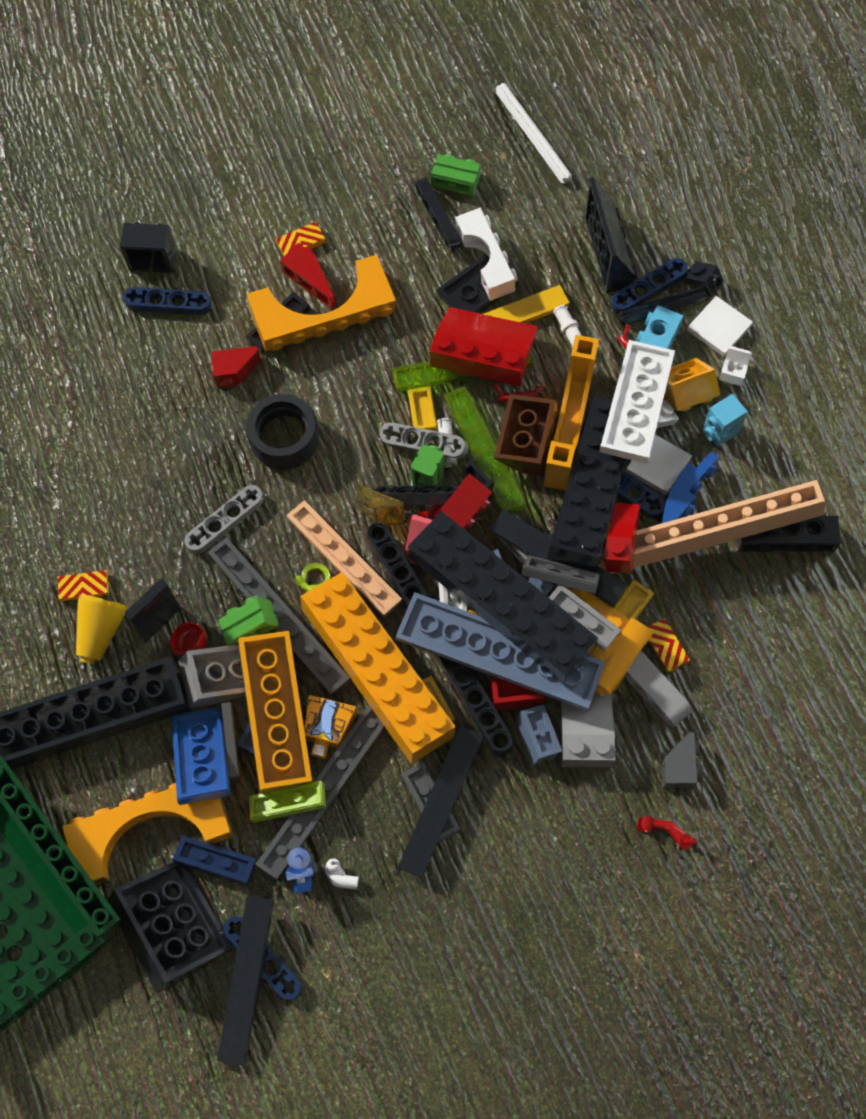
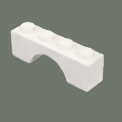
[455,208,518,301]

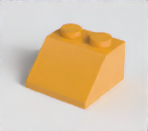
[664,358,720,411]

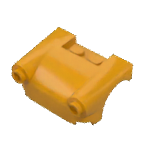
[564,586,653,697]

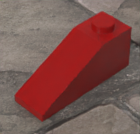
[280,243,335,310]
[604,503,640,574]

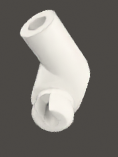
[325,859,359,890]

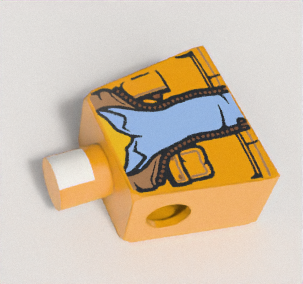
[304,695,357,759]

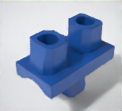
[286,847,315,893]

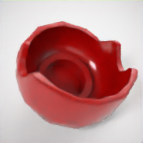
[169,622,207,657]

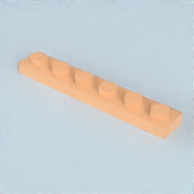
[286,500,402,618]

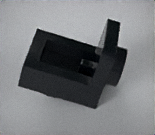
[683,261,724,297]

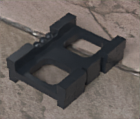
[463,459,494,501]

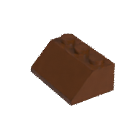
[494,394,559,476]

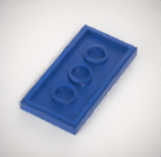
[172,707,231,805]

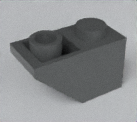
[662,732,701,789]

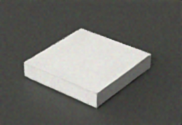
[687,296,753,357]
[626,435,692,495]

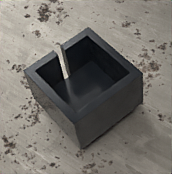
[120,222,177,273]

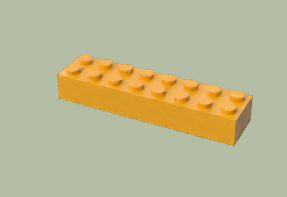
[301,572,456,764]

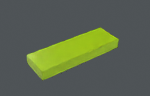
[249,780,326,823]

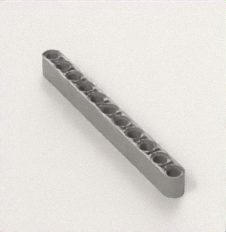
[496,514,693,728]

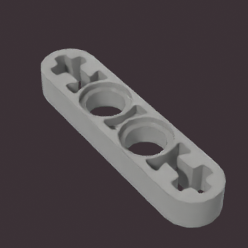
[380,423,468,459]
[184,485,263,554]

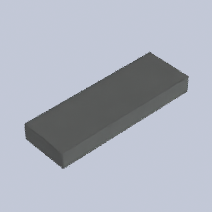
[521,555,601,594]
[221,702,241,783]
[401,762,461,843]

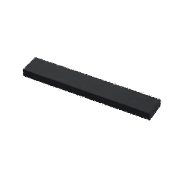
[490,509,628,607]
[398,726,484,879]
[217,896,275,1066]

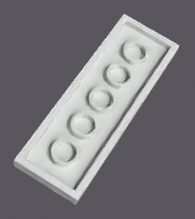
[599,340,675,463]

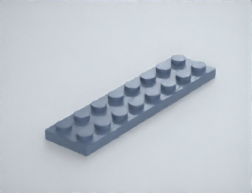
[396,592,605,711]

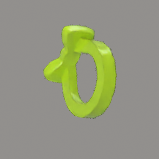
[295,563,330,593]

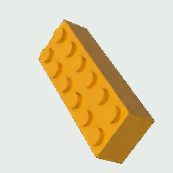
[238,631,312,793]

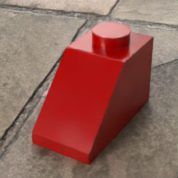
[211,346,261,388]

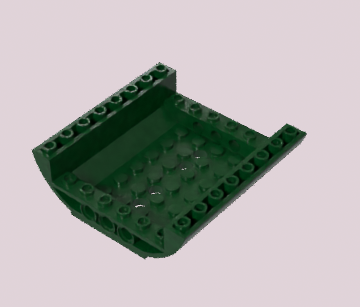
[0,755,121,1032]

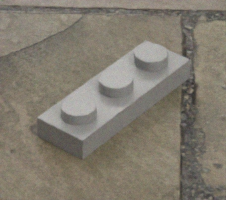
[549,585,621,652]

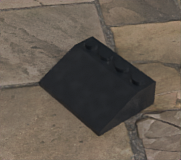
[584,177,637,293]
[107,862,233,994]

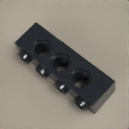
[737,513,841,552]

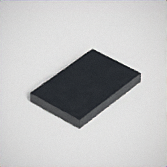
[436,254,518,313]
[125,579,181,643]

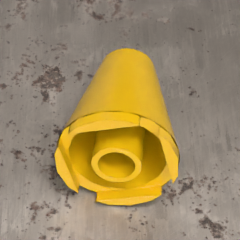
[76,594,127,665]

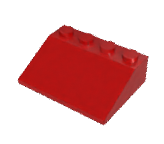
[429,307,538,387]

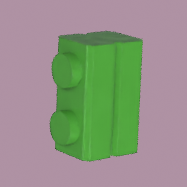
[431,154,481,196]
[411,445,445,486]
[219,596,279,646]

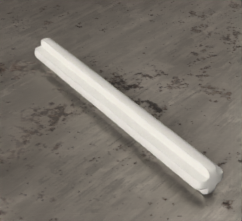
[496,83,572,184]

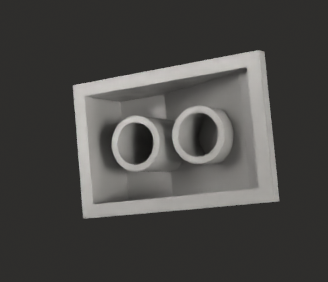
[178,644,246,708]
[561,693,615,767]

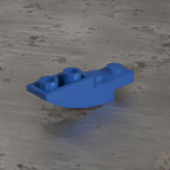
[661,452,719,524]

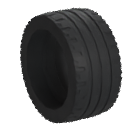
[246,394,319,470]

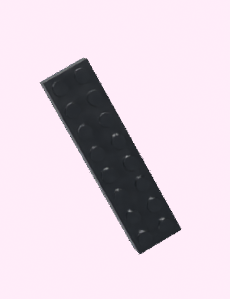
[547,396,627,572]
[408,511,598,684]
[0,657,190,769]

